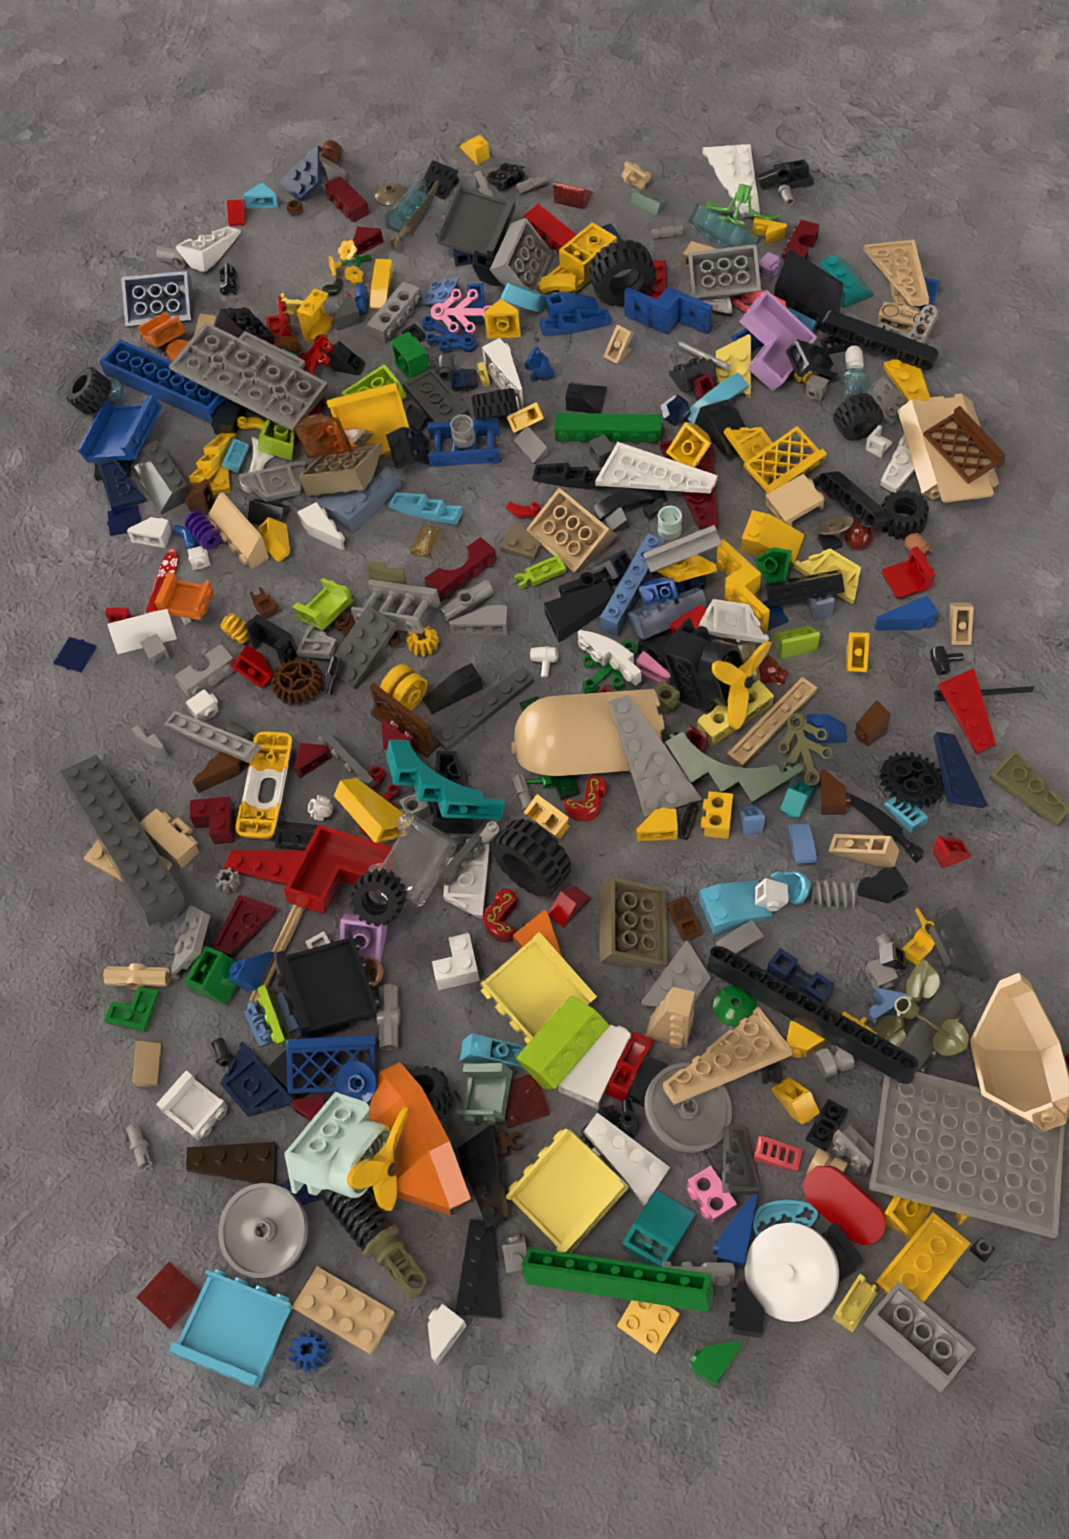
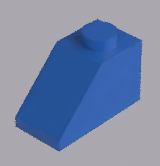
[805,714,847,743]
[227,951,275,991]

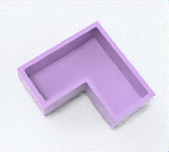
[739,289,817,391]

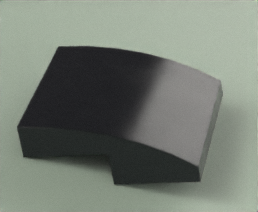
[773,159,814,189]

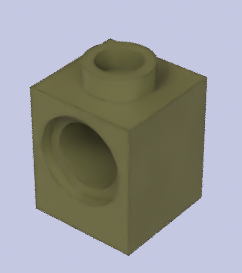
[653,680,680,715]

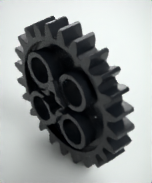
[879,751,945,809]

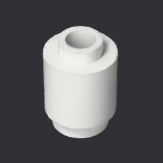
[845,346,864,372]

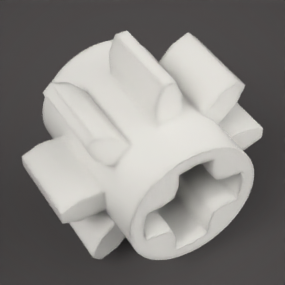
[308,795,333,821]

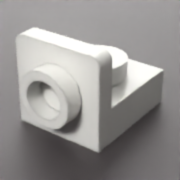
[187,546,211,570]

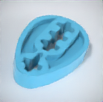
[752,1200,818,1238]

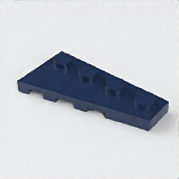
[933,732,987,808]

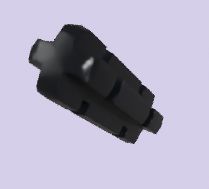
[678,802,699,840]

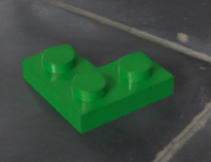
[104,986,160,1032]

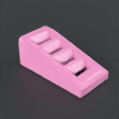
[636,651,671,686]

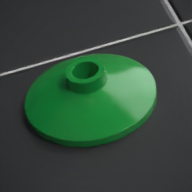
[713,986,756,1027]

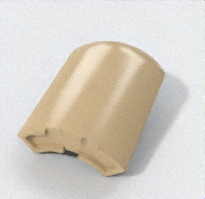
[511,689,666,776]

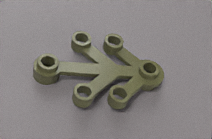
[778,712,834,787]

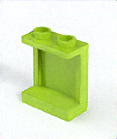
[292,578,353,631]

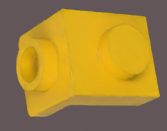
[902,928,935,966]

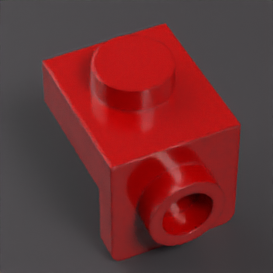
[105,607,134,623]

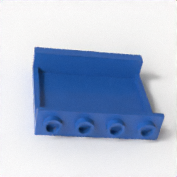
[77,395,162,462]

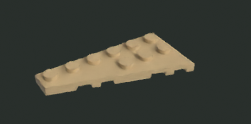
[864,240,929,306]
[663,1007,792,1105]

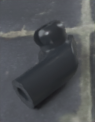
[321,278,343,296]

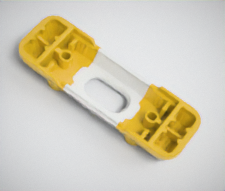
[236,732,293,840]

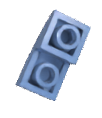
[788,823,817,864]

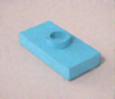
[222,438,250,473]

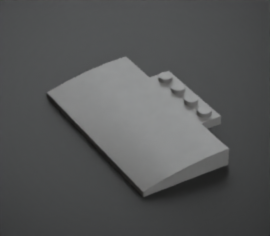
[169,322,328,431]

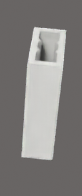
[558,1025,631,1110]

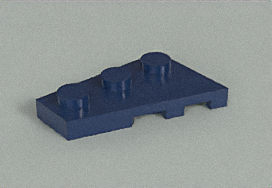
[97,458,147,510]

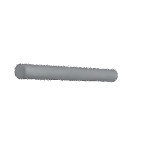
[678,341,731,371]

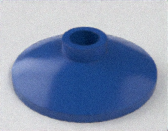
[336,1061,377,1103]

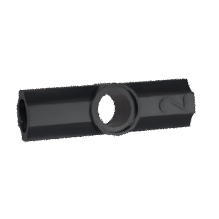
[558,569,616,597]

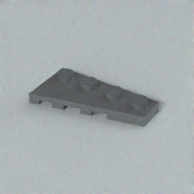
[316,725,377,789]

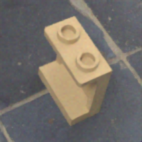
[766,474,825,527]

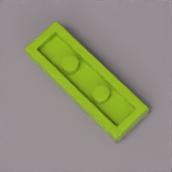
[257,984,291,1048]

